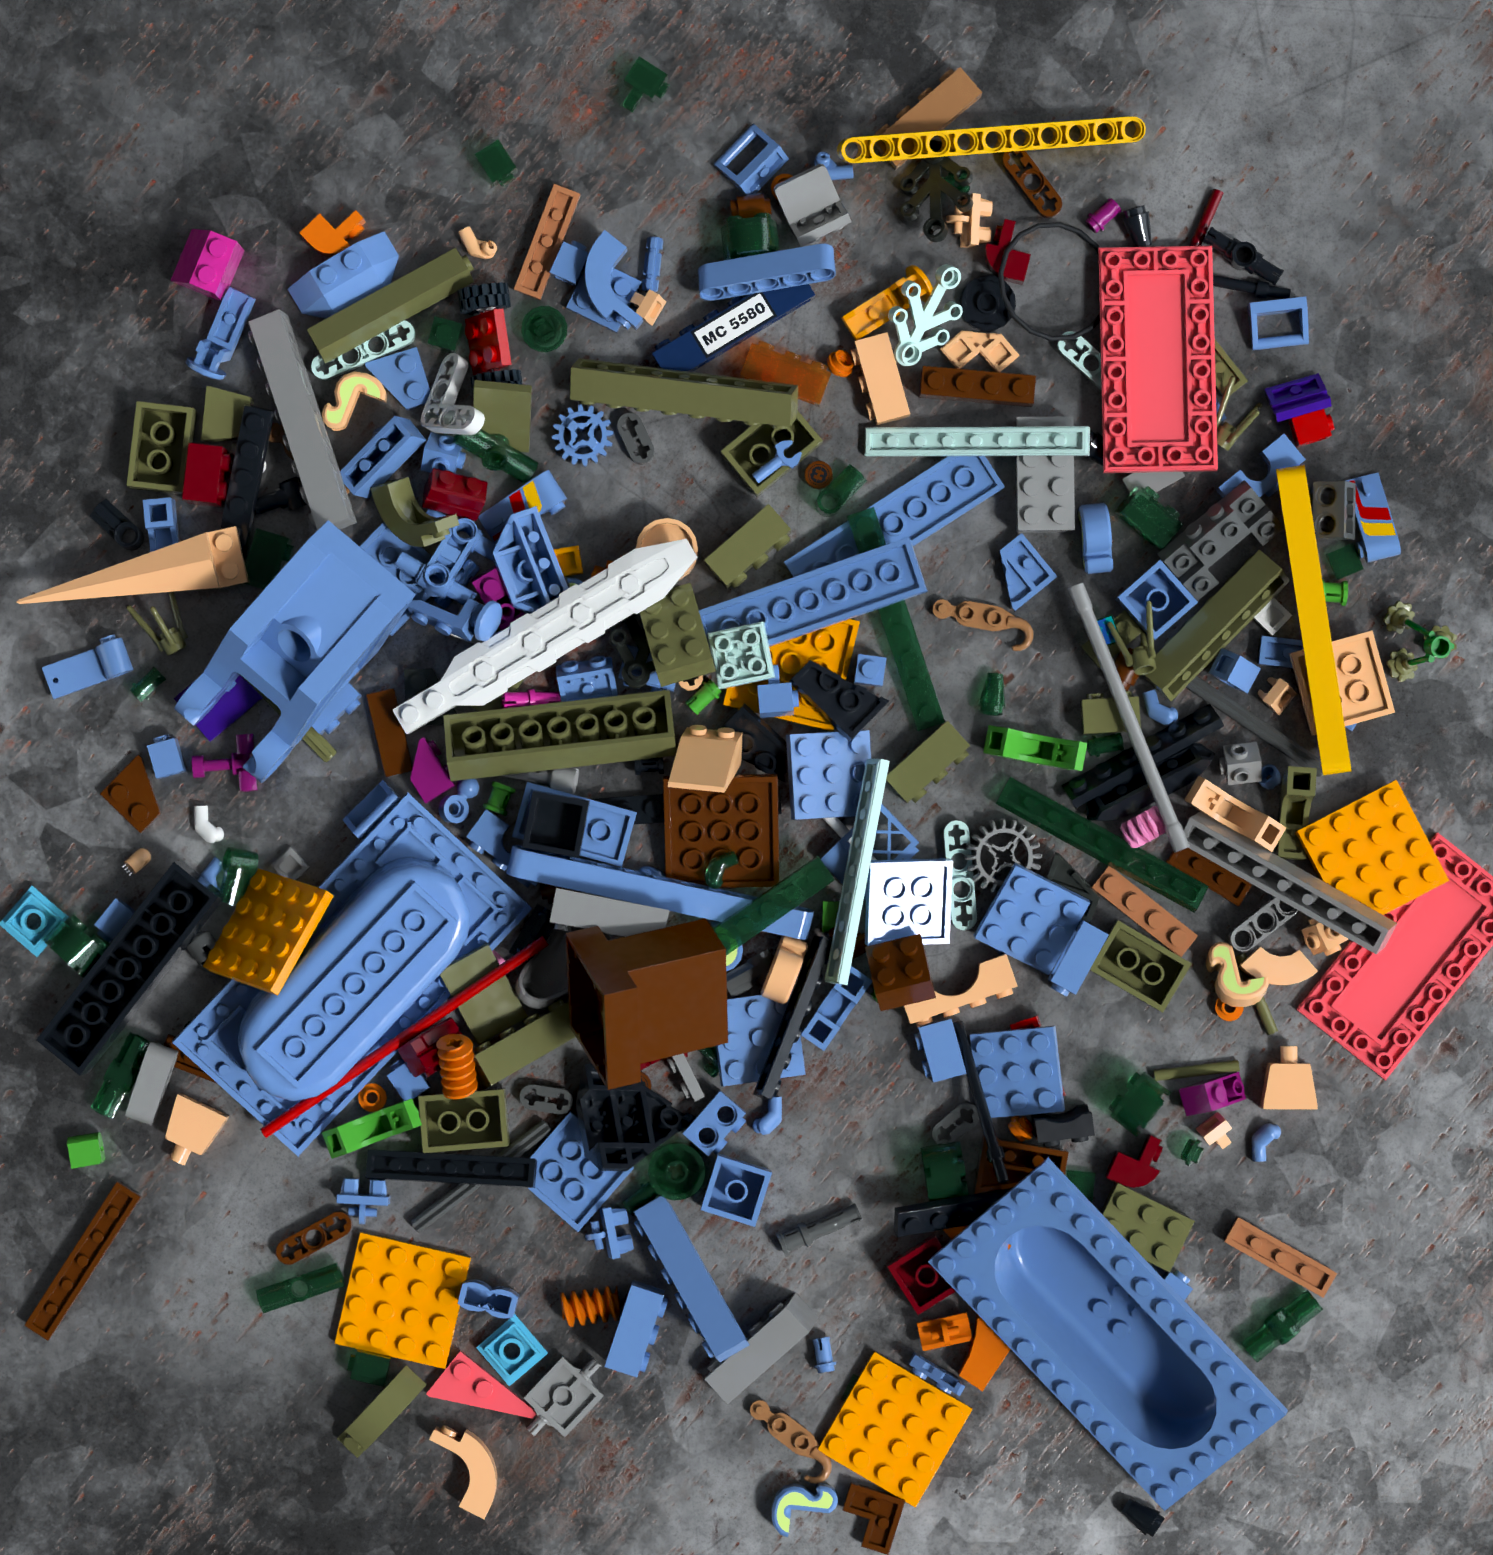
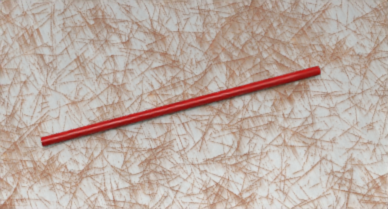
[260,936,549,1138]

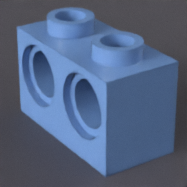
[683,1090,746,1156]

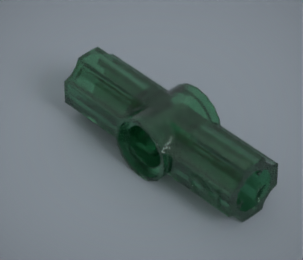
[453,429,538,483]
[91,1032,150,1119]
[256,1262,345,1313]
[1241,1290,1323,1362]

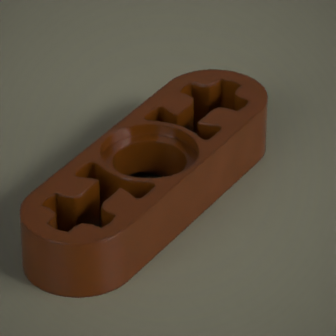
[1002,150,1062,219]
[276,1211,353,1265]

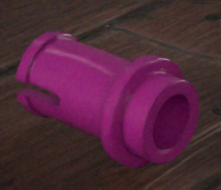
[1085,198,1122,233]

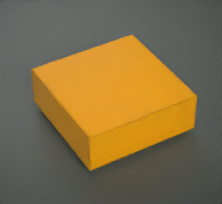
[553,545,583,577]

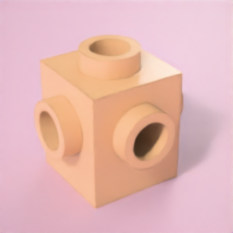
[1301,918,1348,956]

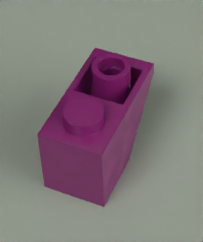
[471,566,525,631]
[410,737,456,804]
[1179,1072,1246,1116]

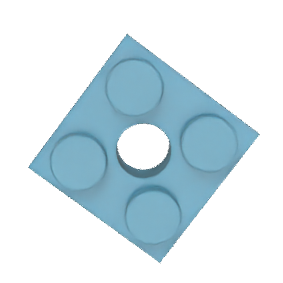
[0,885,71,957]
[476,1314,548,1386]

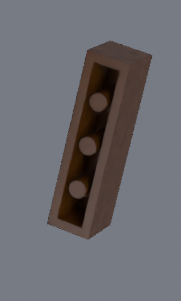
[919,366,1036,407]

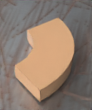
[1238,947,1318,986]

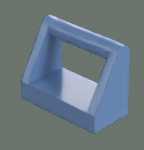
[714,124,789,195]
[1247,296,1309,350]
[342,780,401,840]

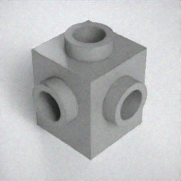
[1218,742,1262,785]

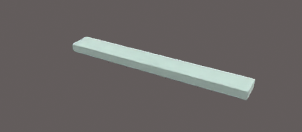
[865,426,1090,457]
[825,759,890,985]

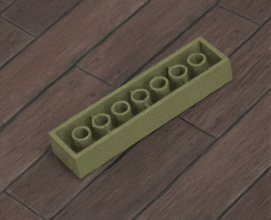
[443,690,677,781]

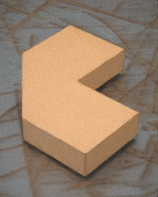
[940,331,1020,372]

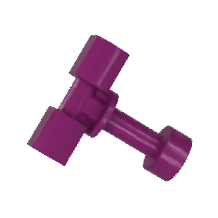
[192,734,258,792]

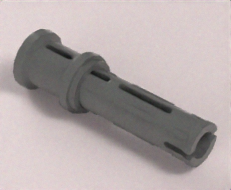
[776,1203,862,1257]

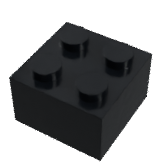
[522,790,590,858]

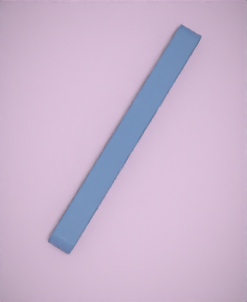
[506,845,814,940]

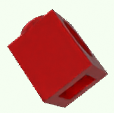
[1288,409,1334,448]

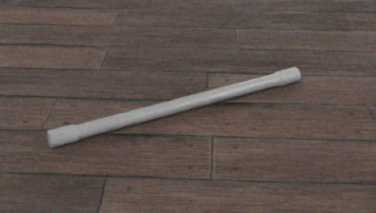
[1068,583,1190,853]

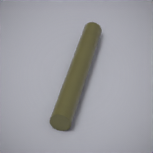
[1235,953,1278,1035]
[1153,1060,1240,1081]

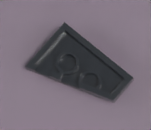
[789,660,889,742]
[720,703,789,783]

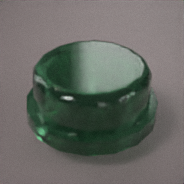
[521,306,568,353]

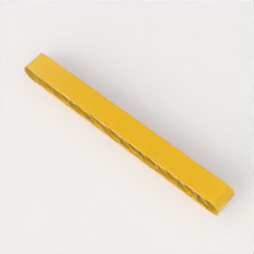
[837,116,1146,163]
[1276,465,1351,776]

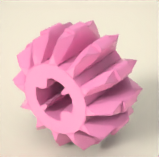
[1120,806,1165,848]

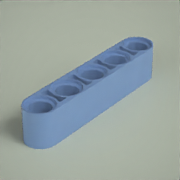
[698,244,836,301]

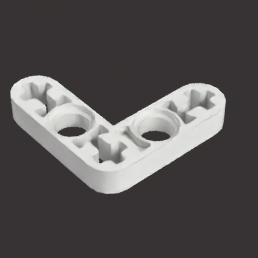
[420,353,485,435]

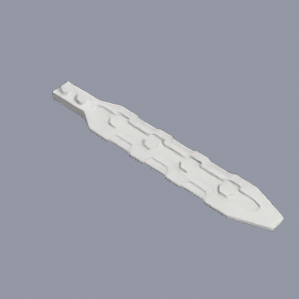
[393,539,698,734]

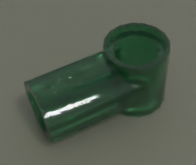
[815,464,867,517]
[220,847,259,906]

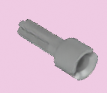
[502,768,579,794]

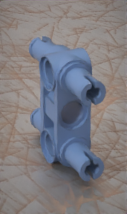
[394,509,496,606]

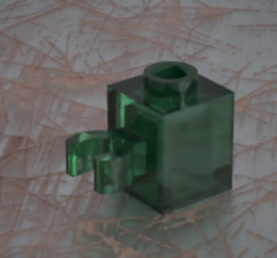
[623,56,670,113]

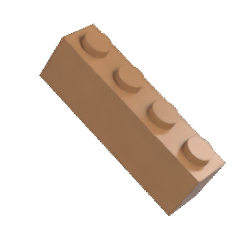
[874,67,982,170]

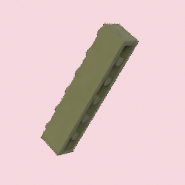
[1143,550,1290,702]

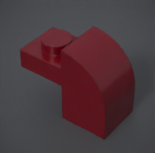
[985,219,1031,285]
[1105,1134,1163,1188]

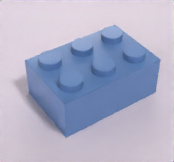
[605,1280,668,1378]

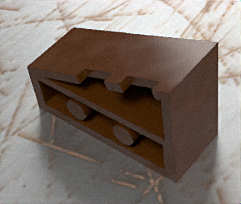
[973,1136,1069,1194]

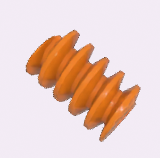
[436,1034,478,1099]
[560,1285,620,1327]

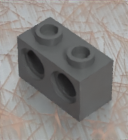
[1310,481,1356,540]

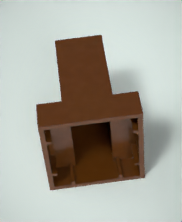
[565,918,728,1090]

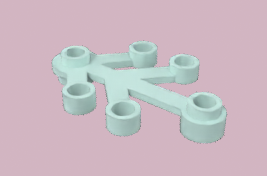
[888,264,963,366]

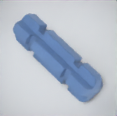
[642,236,663,292]
[434,559,479,609]

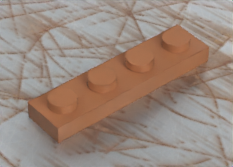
[514,184,581,301]
[1092,865,1198,957]
[1223,1217,1337,1298]

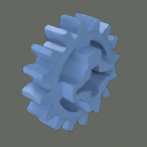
[552,404,614,467]

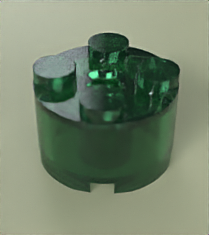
[721,213,780,260]
[43,914,108,978]
[1109,1071,1172,1137]
[648,1141,706,1200]
[921,1141,969,1202]

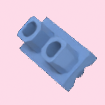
[337,1178,390,1225]
[585,1206,634,1259]

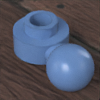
[439,779,479,823]

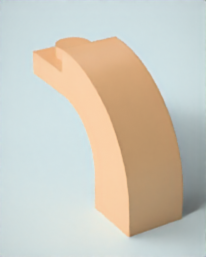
[1185,776,1286,852]
[429,1425,497,1519]

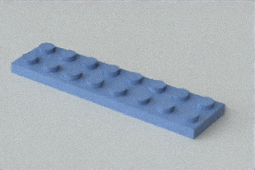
[784,456,1005,577]
[699,537,928,655]

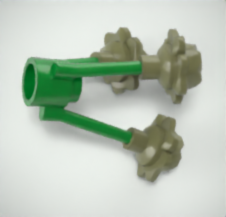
[1383,601,1457,682]

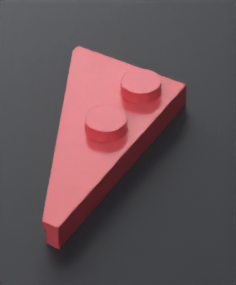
[426,1350,537,1419]

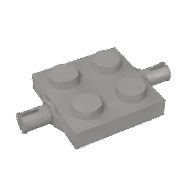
[524,1356,604,1437]

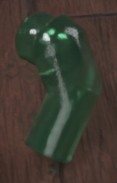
[704,850,739,889]
[698,1046,719,1078]

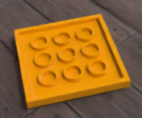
[723,619,860,732]
[1295,780,1449,915]
[203,868,334,996]
[335,1232,471,1369]
[818,1351,972,1508]

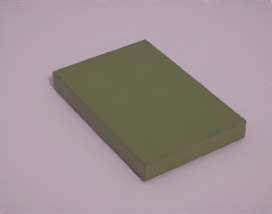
[473,380,532,453]
[440,943,528,1044]

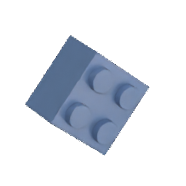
[1115,560,1198,640]
[701,1154,772,1227]

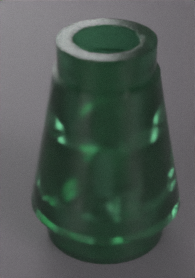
[978,673,1006,716]

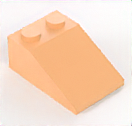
[668,725,743,793]

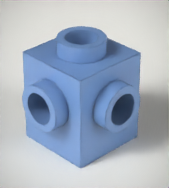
[421,432,466,473]

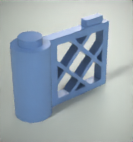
[819,804,919,901]

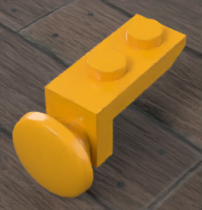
[841,265,933,341]

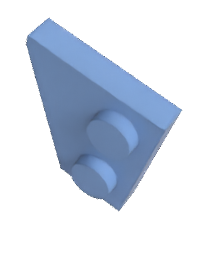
[365,347,431,410]
[999,533,1057,612]
[908,1352,966,1396]

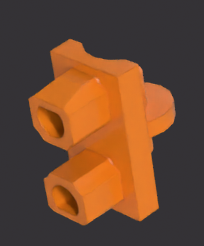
[917,1312,973,1351]

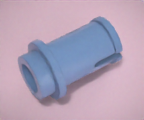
[812,1336,836,1373]

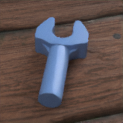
[752,440,802,483]

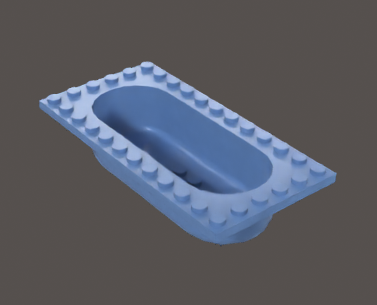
[172,792,532,1157]
[928,1157,1288,1511]

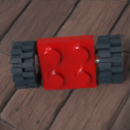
[457,282,523,400]

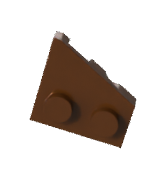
[100,755,161,833]

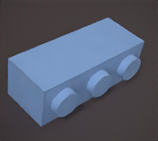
[340,416,426,499]

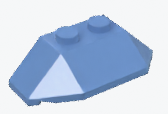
[288,232,399,319]
[491,506,568,614]

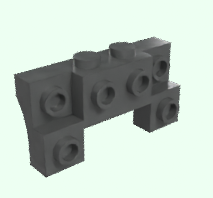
[1157,480,1285,601]

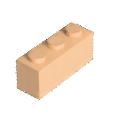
[850,332,910,426]

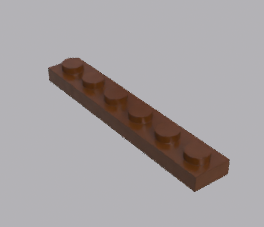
[24,1181,142,1341]

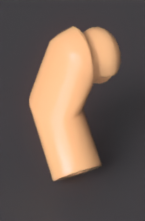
[458,226,497,259]

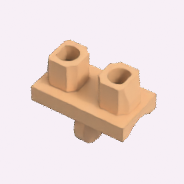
[946,193,993,248]

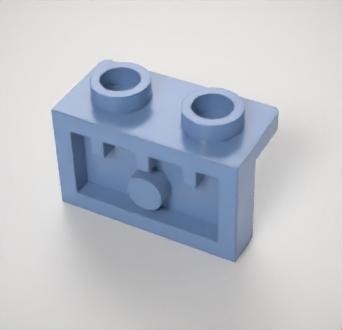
[556,656,618,702]

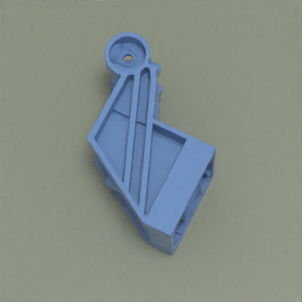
[174,520,416,783]

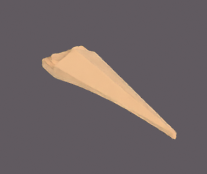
[16,526,249,604]

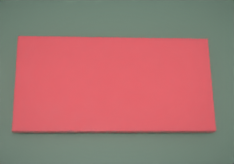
[1098,246,1218,473]
[1296,832,1493,1080]

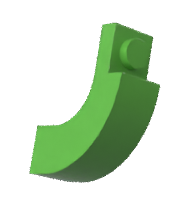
[983,725,1087,771]
[322,1098,422,1159]

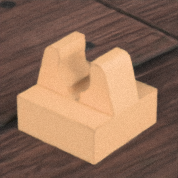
[629,289,666,326]
[1258,677,1297,716]
[1196,1112,1232,1149]

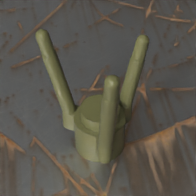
[1216,376,1263,451]
[126,592,188,656]
[1107,601,1156,675]

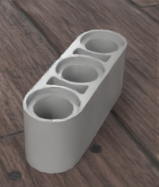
[1228,896,1299,952]
[125,1041,178,1126]

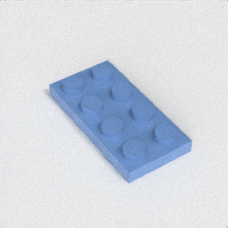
[512,782,637,867]

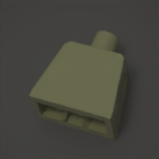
[201,386,254,443]

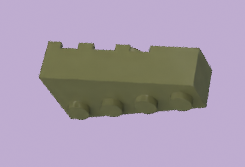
[474,999,576,1090]

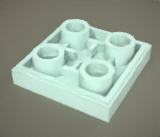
[708,621,775,690]

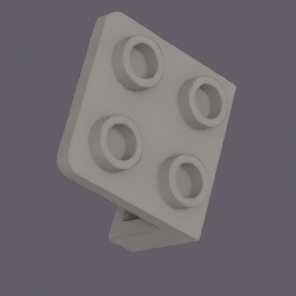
[774,164,852,246]

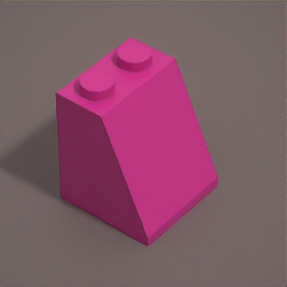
[170,229,244,302]

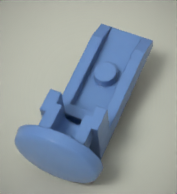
[186,287,256,380]
[407,598,502,641]

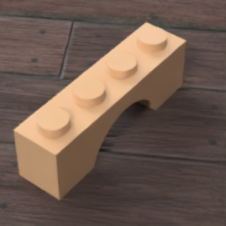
[904,954,1018,1027]

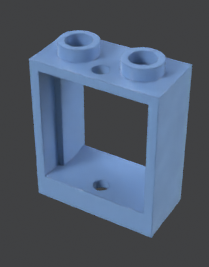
[1047,920,1109,996]

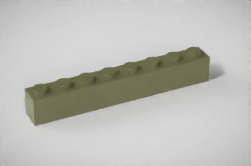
[570,358,798,429]

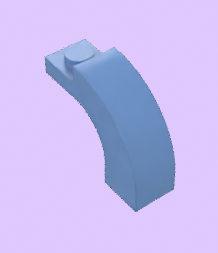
[585,230,643,330]

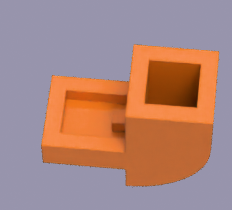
[299,210,366,257]

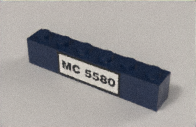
[652,284,815,372]

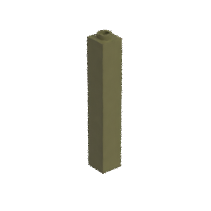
[307,248,474,364]

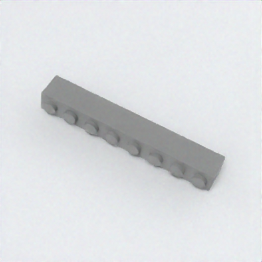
[248,309,357,530]
[1184,812,1398,954]

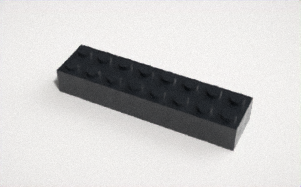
[36,861,226,1076]

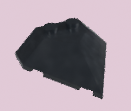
[576,1064,695,1171]

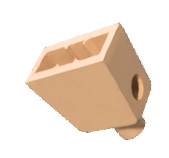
[1260,1046,1318,1110]
[165,1093,229,1165]

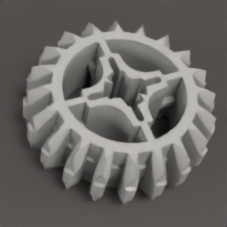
[965,819,1042,894]

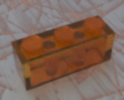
[740,341,832,407]

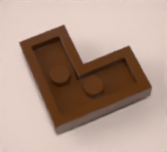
[842,1482,905,1555]

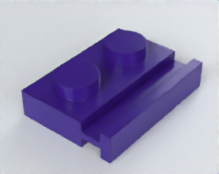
[1265,373,1332,422]

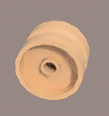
[635,518,699,581]

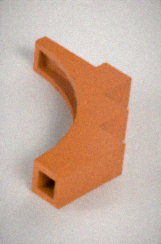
[943,1225,1011,1392]

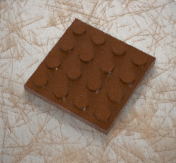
[663,774,780,888]

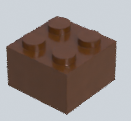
[865,933,936,1011]

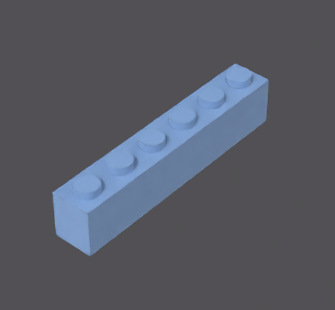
[634,1195,750,1362]

